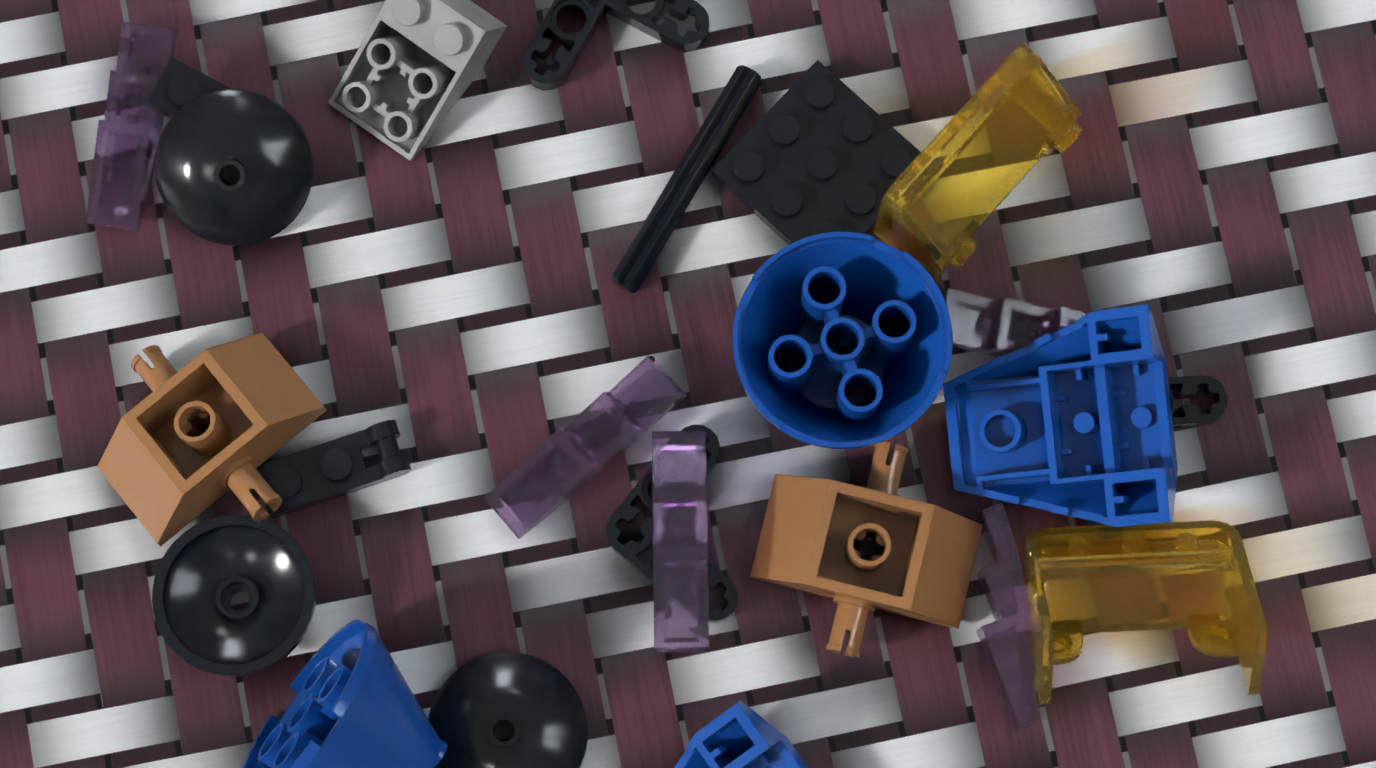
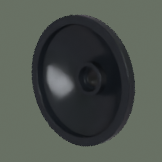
[154,89,314,245]
[152,514,316,676]
[428,652,588,768]

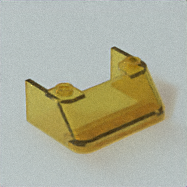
[873,43,1084,284]
[1024,520,1268,705]

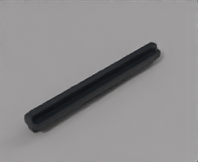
[612,65,761,293]

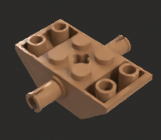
[97,332,327,546]
[750,441,983,658]

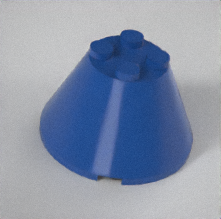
[733,232,953,449]
[242,619,448,768]

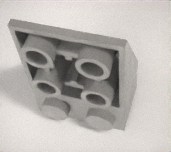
[328,0,507,161]

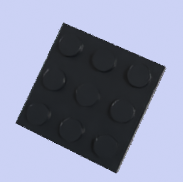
[712,60,932,245]

